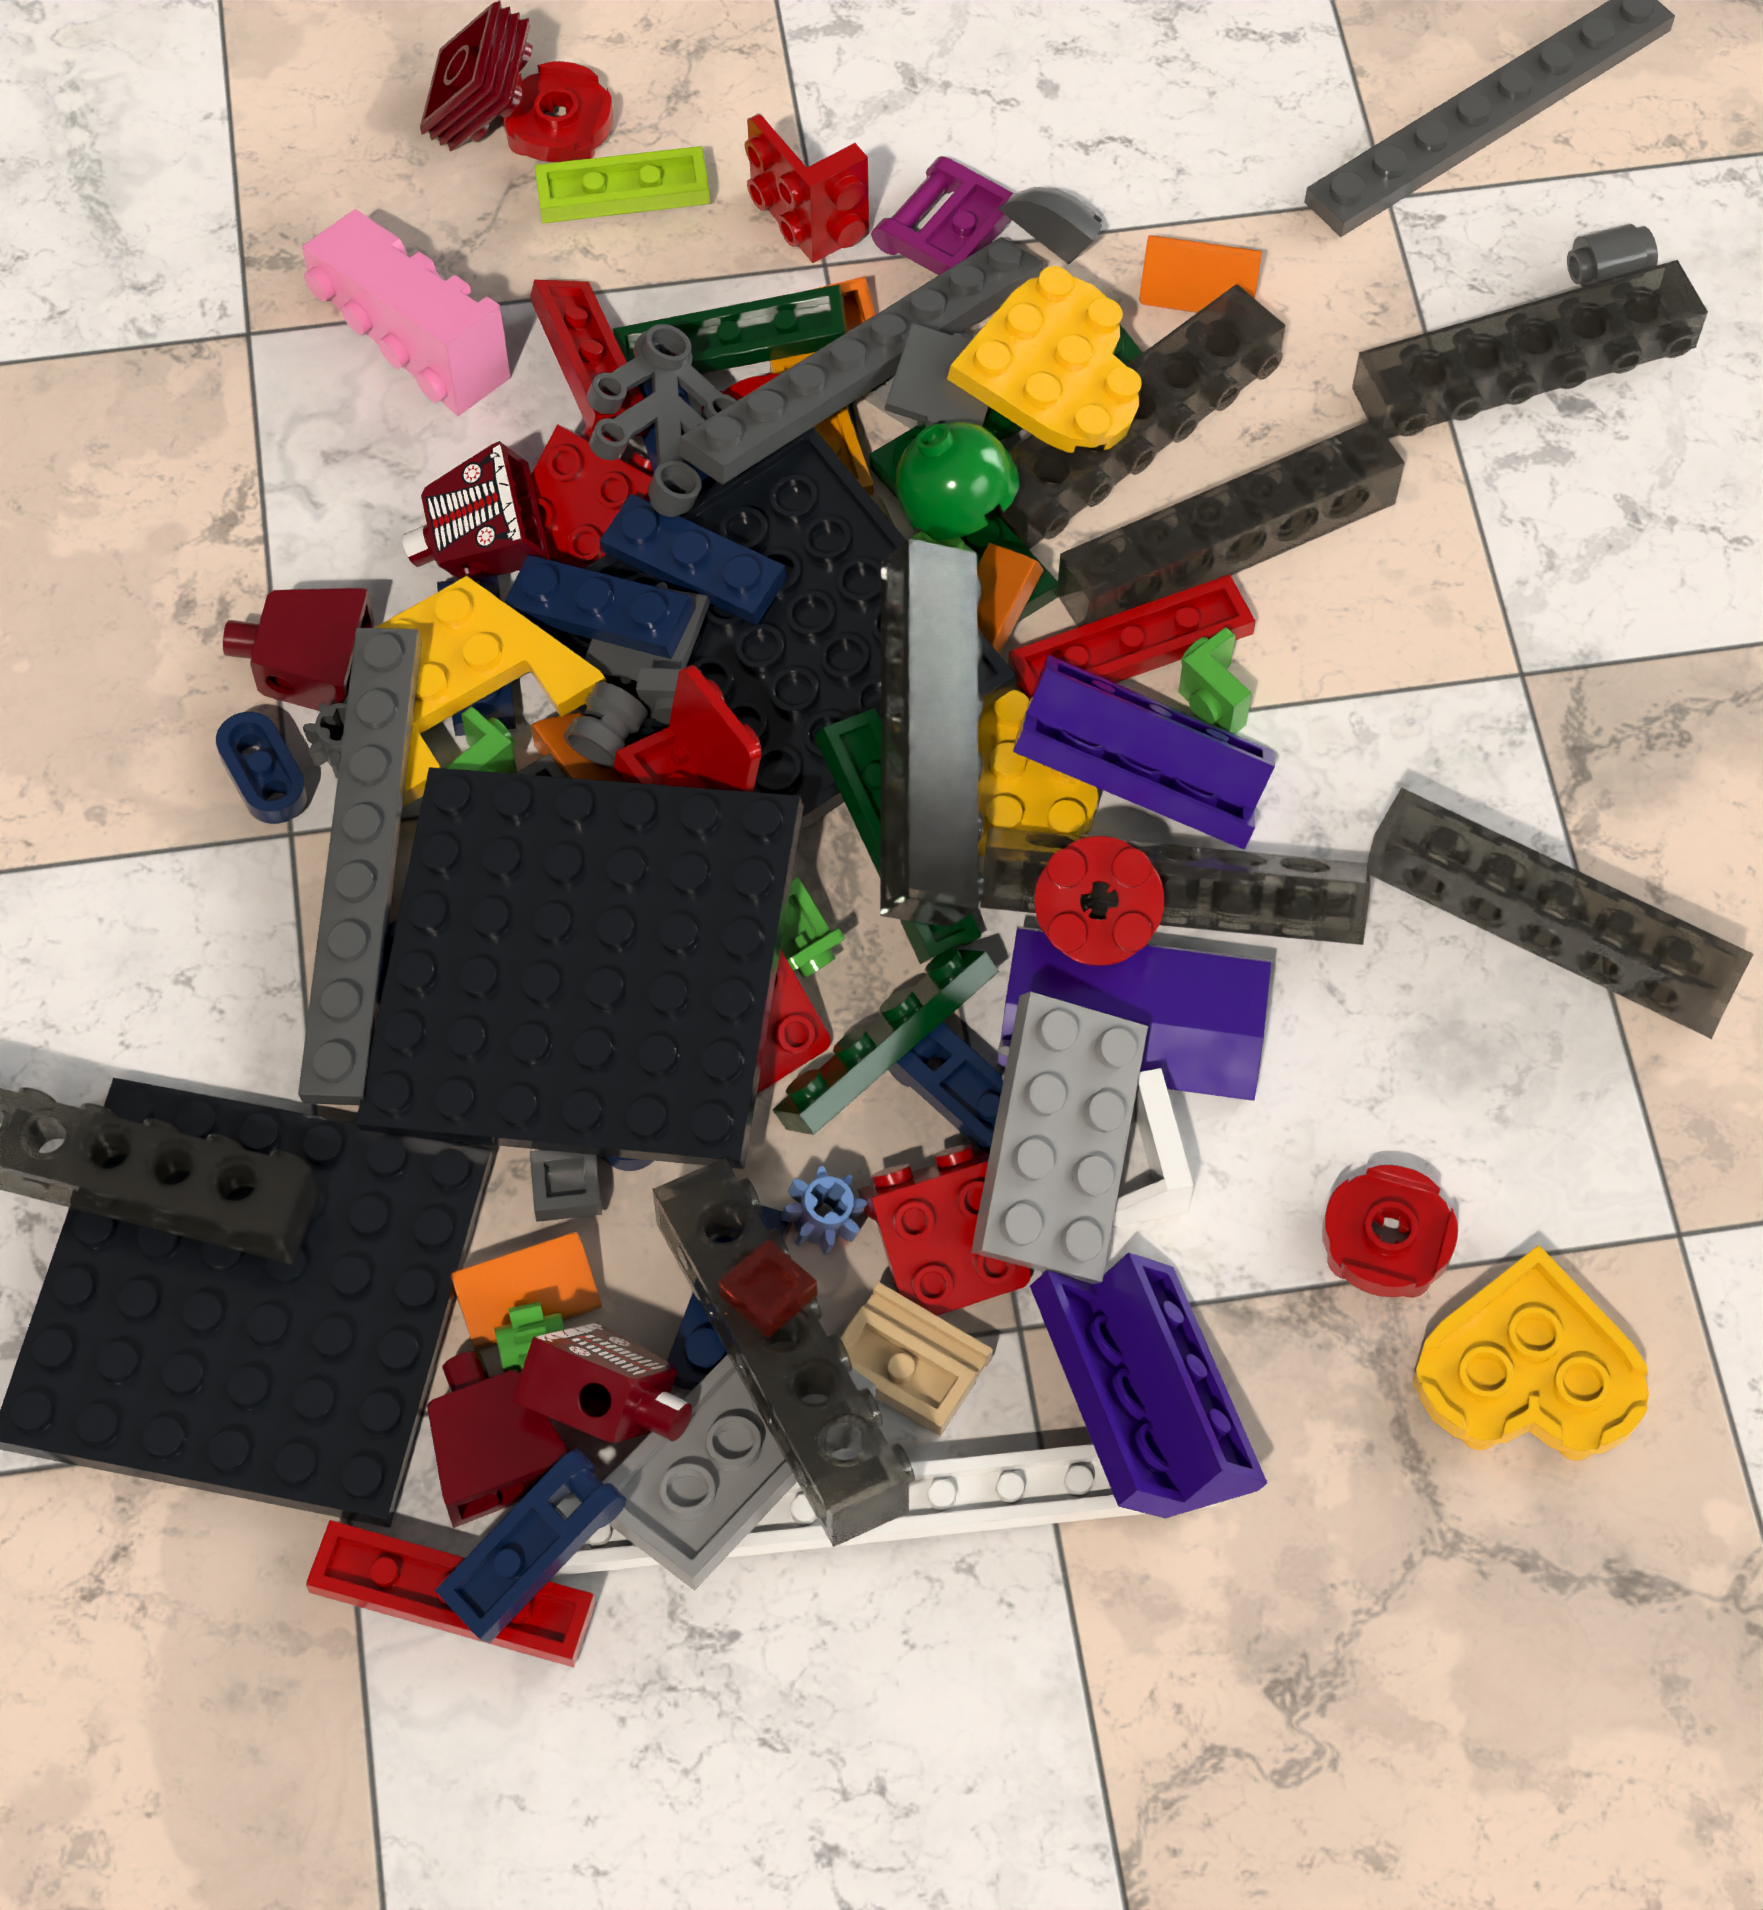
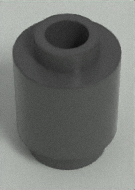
[1567,224,1658,293]

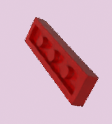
[530,279,649,436]
[1008,574,1256,701]
[306,1520,596,1668]

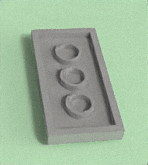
[971,991,1148,1284]
[602,1309,876,1591]

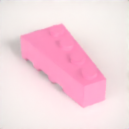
[302,209,511,416]

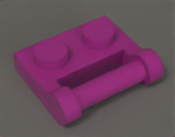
[871,156,1014,275]

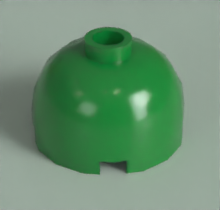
[896,422,1020,540]

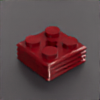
[420,1,533,151]

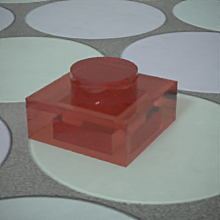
[718,1239,818,1338]

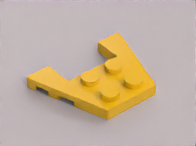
[374,576,607,808]

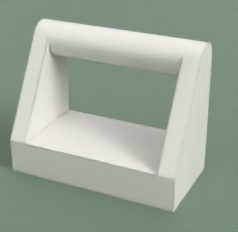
[1112,1068,1194,1227]

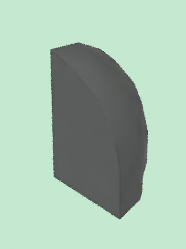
[997,187,1102,265]

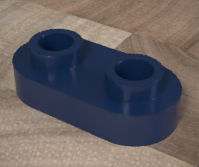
[216,712,308,824]

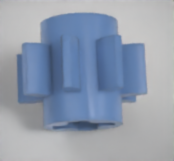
[781,1166,867,1254]

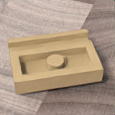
[831,1282,993,1437]

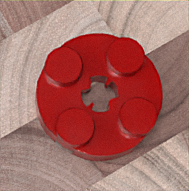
[501,61,613,162]
[1035,836,1164,966]
[1322,1165,1458,1298]

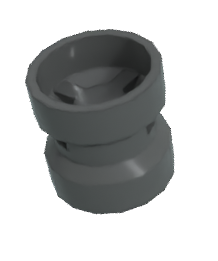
[563,681,648,769]

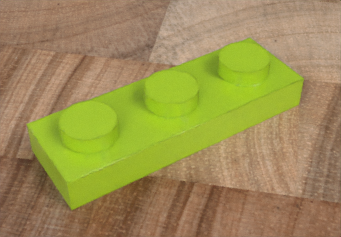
[534,146,710,224]

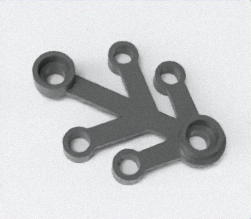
[587,324,736,517]

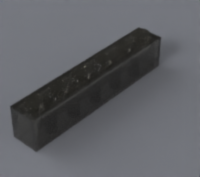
[880,538,984,927]

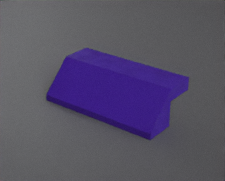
[1013,655,1275,850]
[997,926,1272,1101]
[1030,1252,1268,1519]

